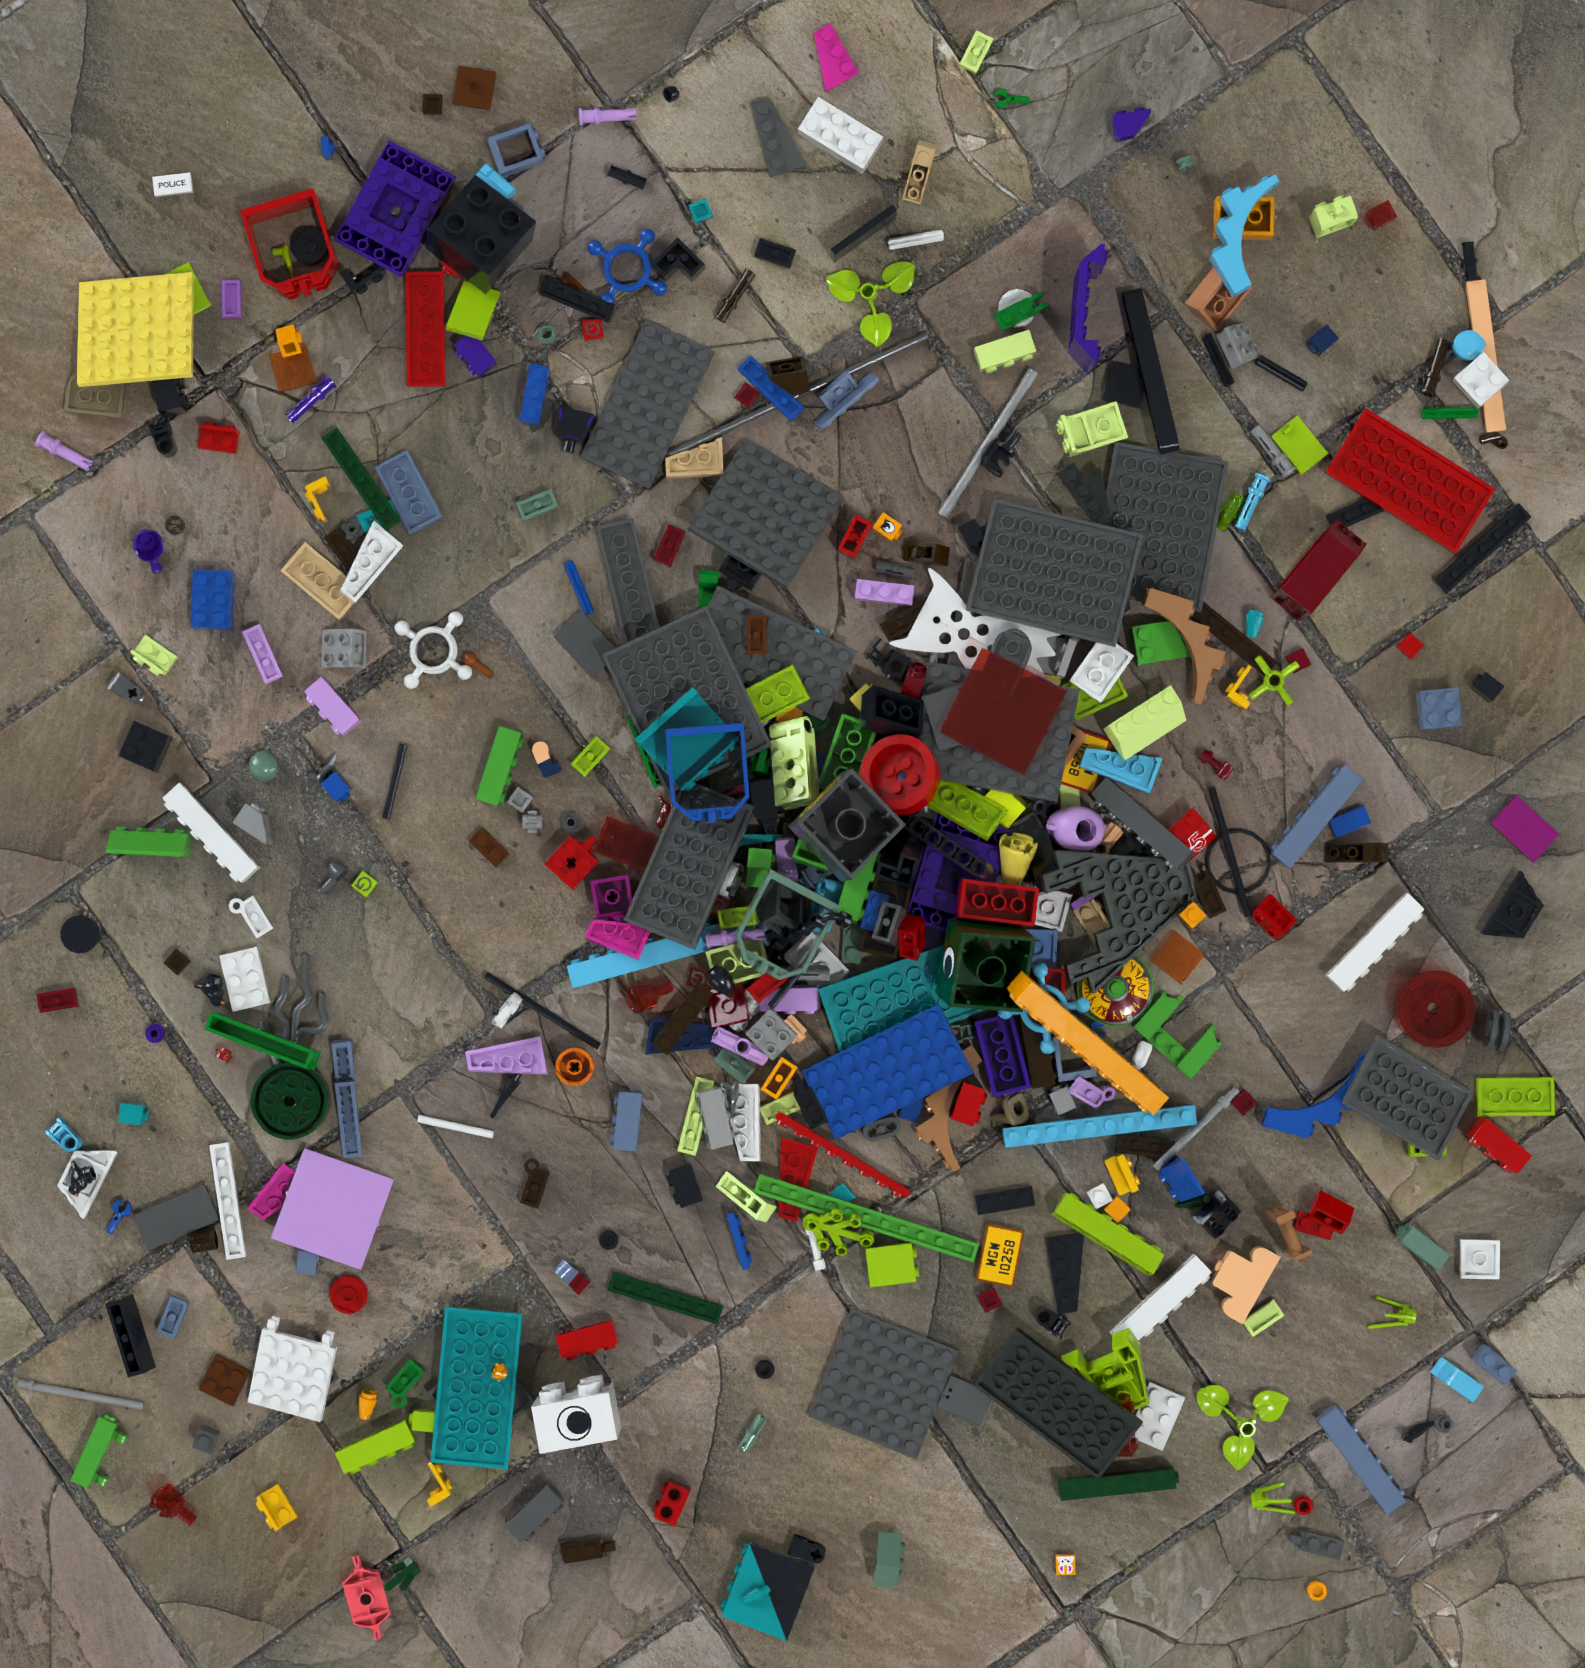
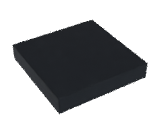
[1102,362,1144,409]

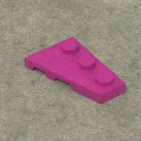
[247,1162,296,1220]

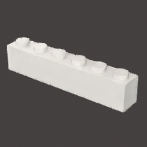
[163,782,260,883]
[1325,893,1424,992]
[1110,1254,1212,1343]

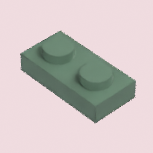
[516,489,559,522]
[841,925,863,964]
[713,1048,755,1084]

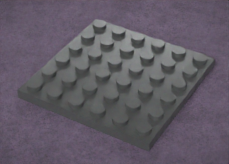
[688,438,844,589]
[809,1308,959,1459]

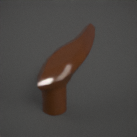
[560,272,588,292]

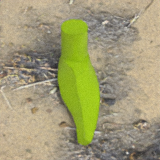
[273,244,294,278]

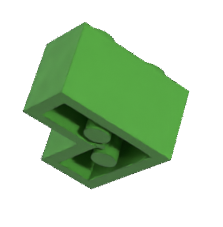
[746,848,776,888]

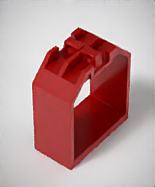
[240,188,340,300]

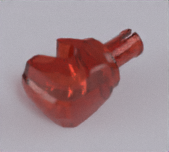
[626,980,674,1014]
[149,1483,198,1526]

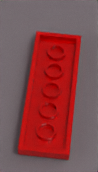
[406,271,446,387]

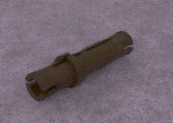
[715,269,756,323]

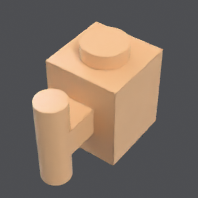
[784,1014,807,1044]

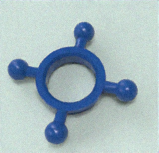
[588,228,667,303]

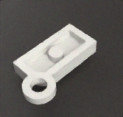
[229,896,274,938]

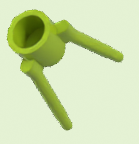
[1368,1296,1416,1329]
[1251,1482,1296,1514]

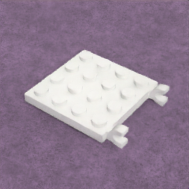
[248,1316,337,1422]

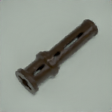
[1419,338,1450,397]

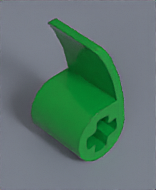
[698,570,719,607]

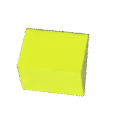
[984,790,1029,829]

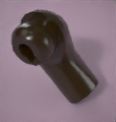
[1479,432,1508,449]

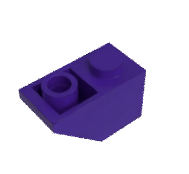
[1111,107,1151,142]

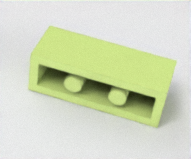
[974,330,1036,373]

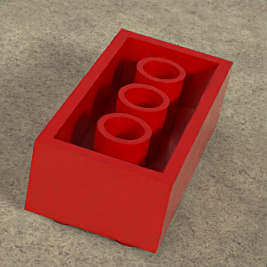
[955,878,1039,927]

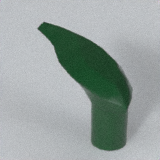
[1175,1194,1211,1208]

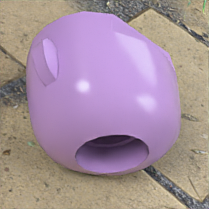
[1046,805,1107,852]

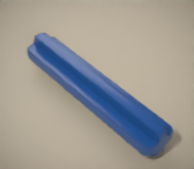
[564,561,594,615]

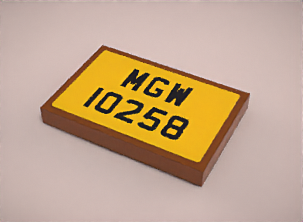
[975,1223,1025,1288]

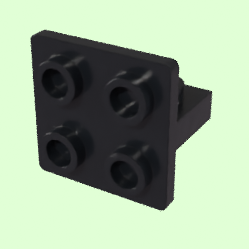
[1192,1190,1241,1239]

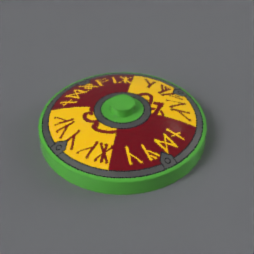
[1076,956,1154,1027]

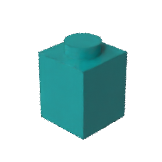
[118,1102,149,1125]

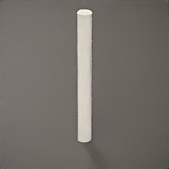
[417,1115,494,1138]

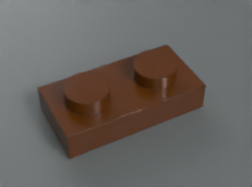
[747,615,767,654]
[469,827,509,868]

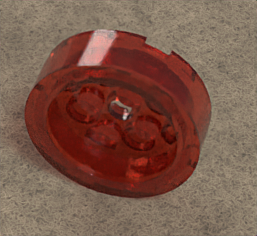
[1394,970,1475,1048]

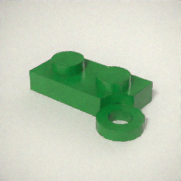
[385,1358,425,1409]

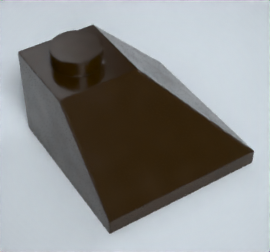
[766,356,810,396]

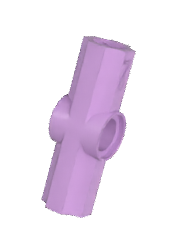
[711,1027,768,1066]

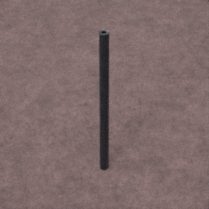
[1208,786,1252,917]
[484,972,601,1050]

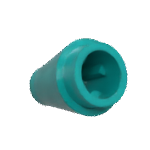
[1246,609,1265,638]

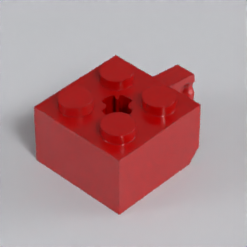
[544,835,599,890]

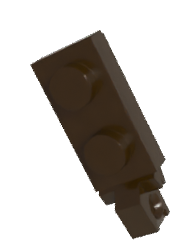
[561,1537,616,1564]

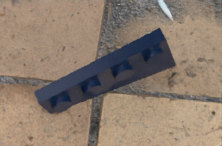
[645,1017,727,1055]

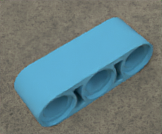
[807,878,842,934]

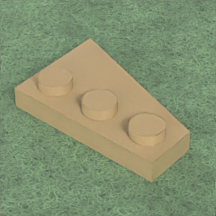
[665,437,724,479]

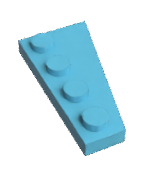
[1078,748,1162,794]

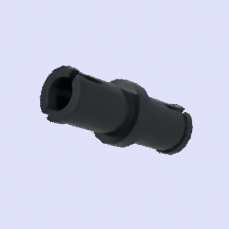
[607,164,647,190]
[1462,241,1478,282]

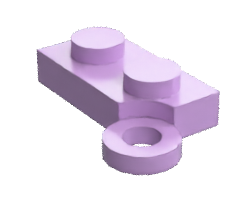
[1068,1075,1115,1110]

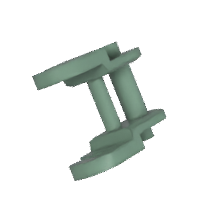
[951,1022,975,1043]

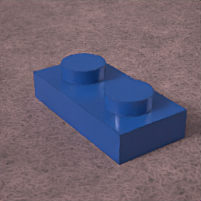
[860,890,889,932]

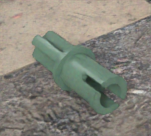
[738,1414,767,1453]

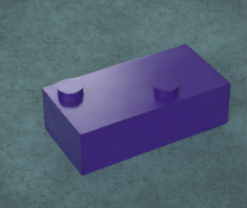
[972,1015,1031,1098]

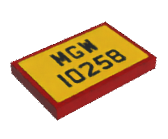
[1061,730,1111,794]

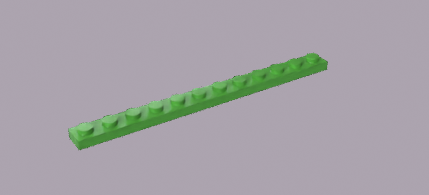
[753,1173,979,1263]

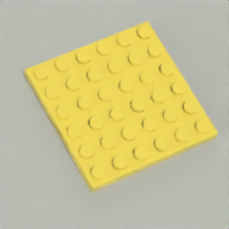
[77,272,194,387]

